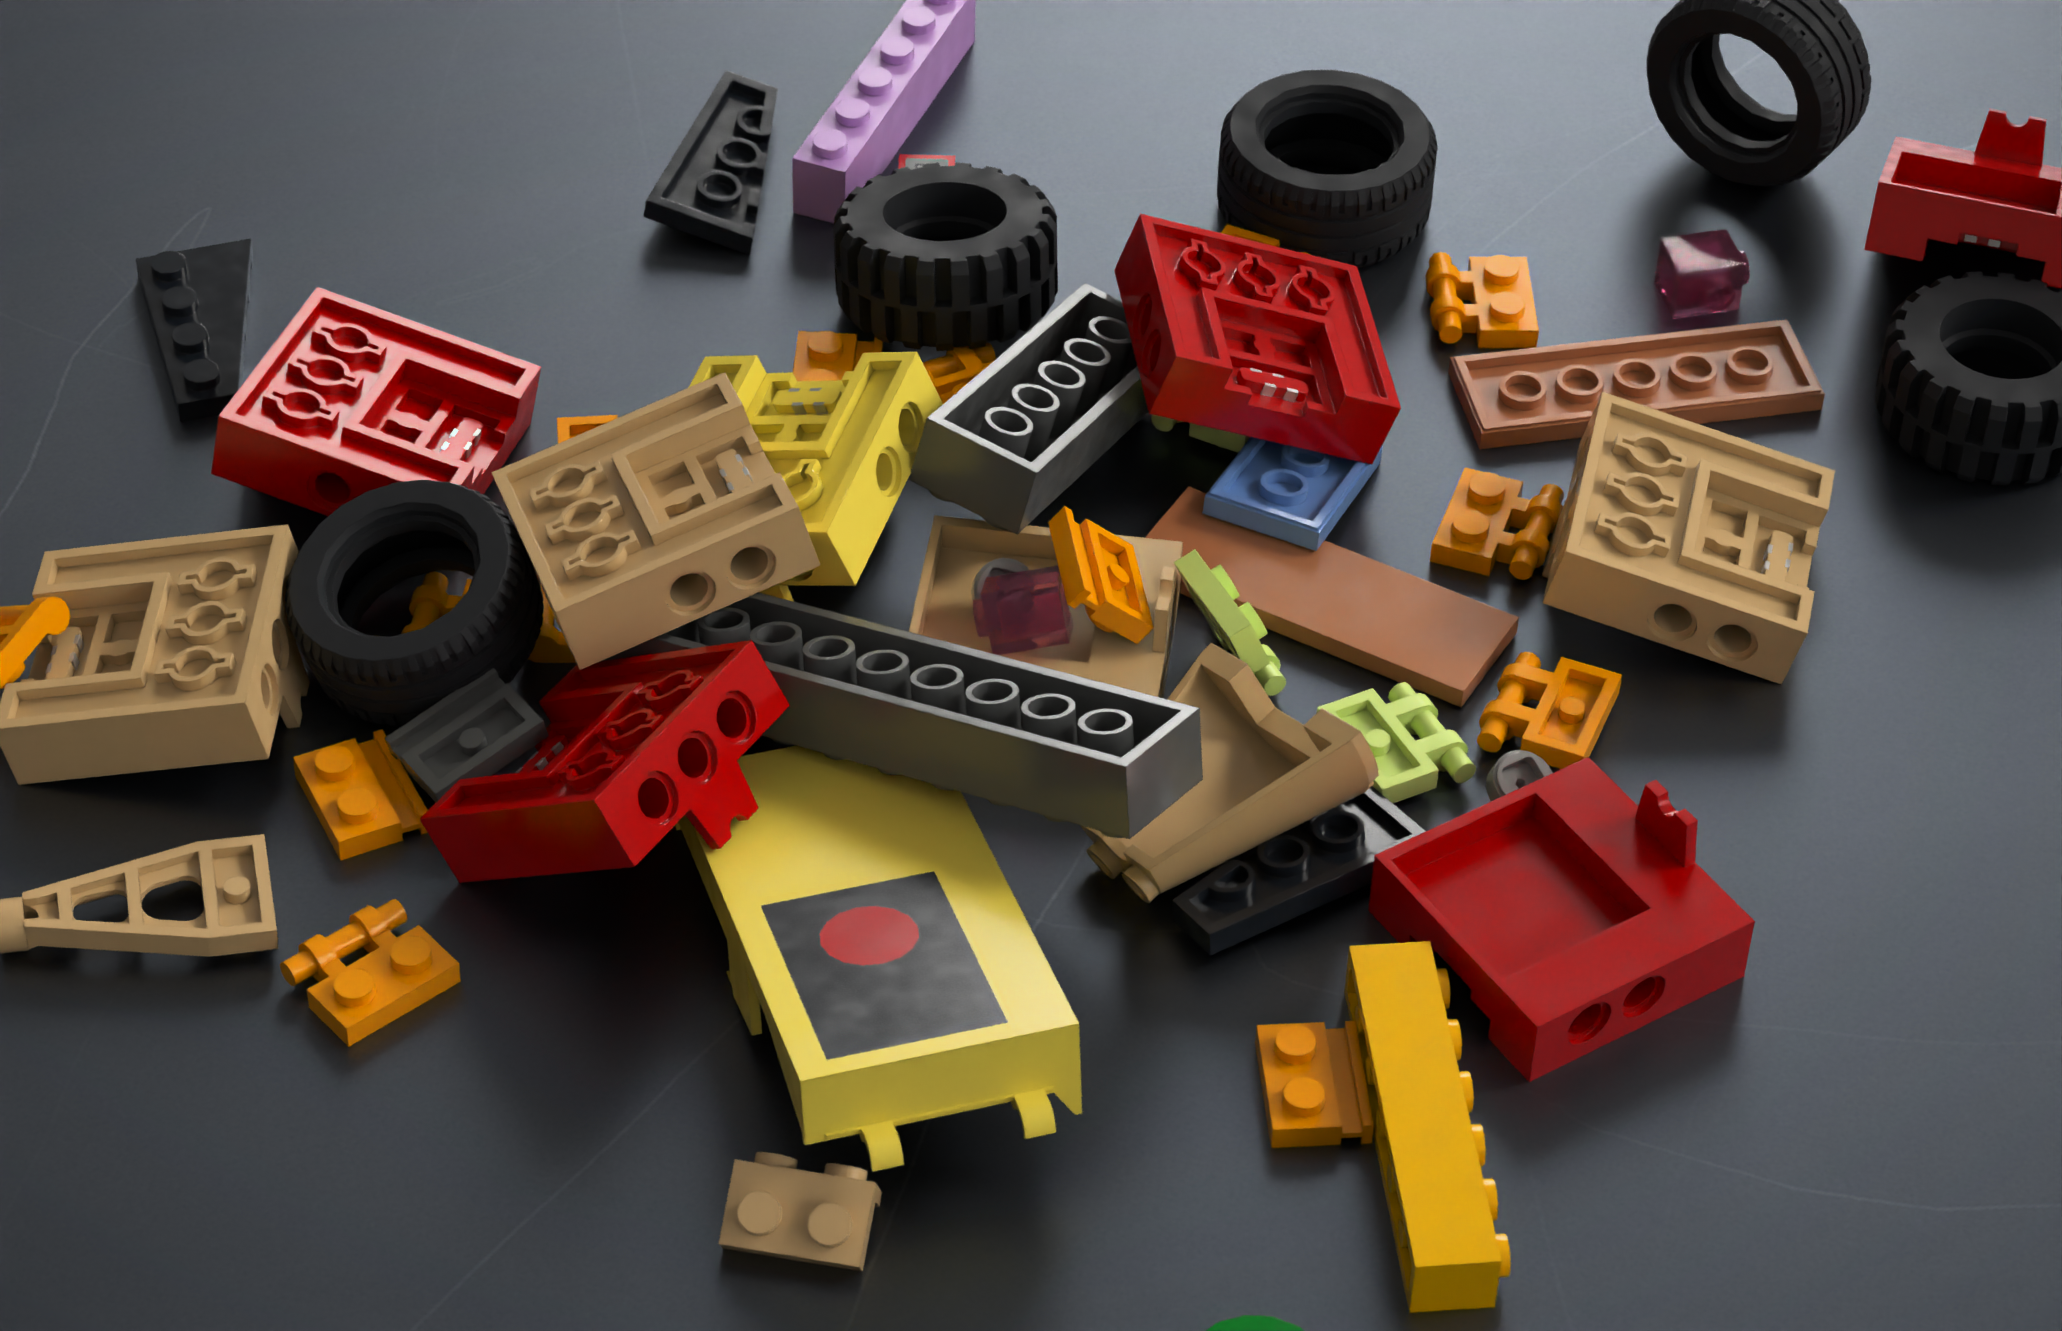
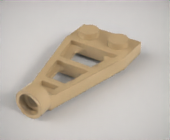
[0,834,278,957]

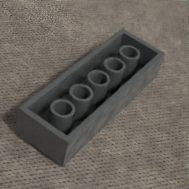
[908,283,1148,534]

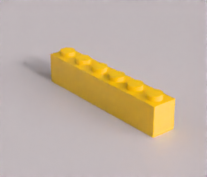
[1344,941,1511,1313]

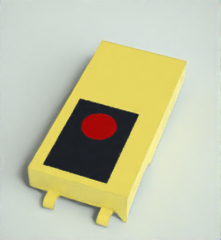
[675,746,1082,1172]

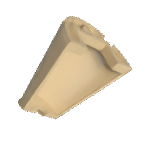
[1080,643,1379,903]

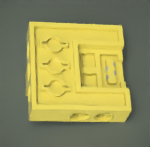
[688,352,943,602]

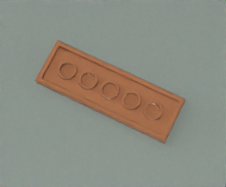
[1448,320,1825,449]
[1145,486,1519,708]

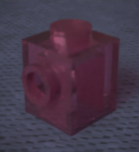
[1654,229,1750,319]
[973,565,1074,655]

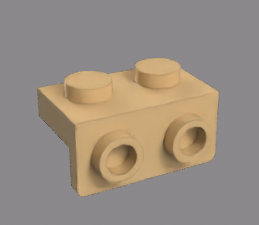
[719,1152,882,1271]

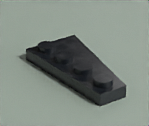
[644,70,778,255]
[136,238,253,422]
[1172,786,1426,956]

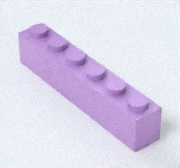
[792,0,976,224]

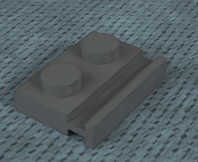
[385,668,549,803]

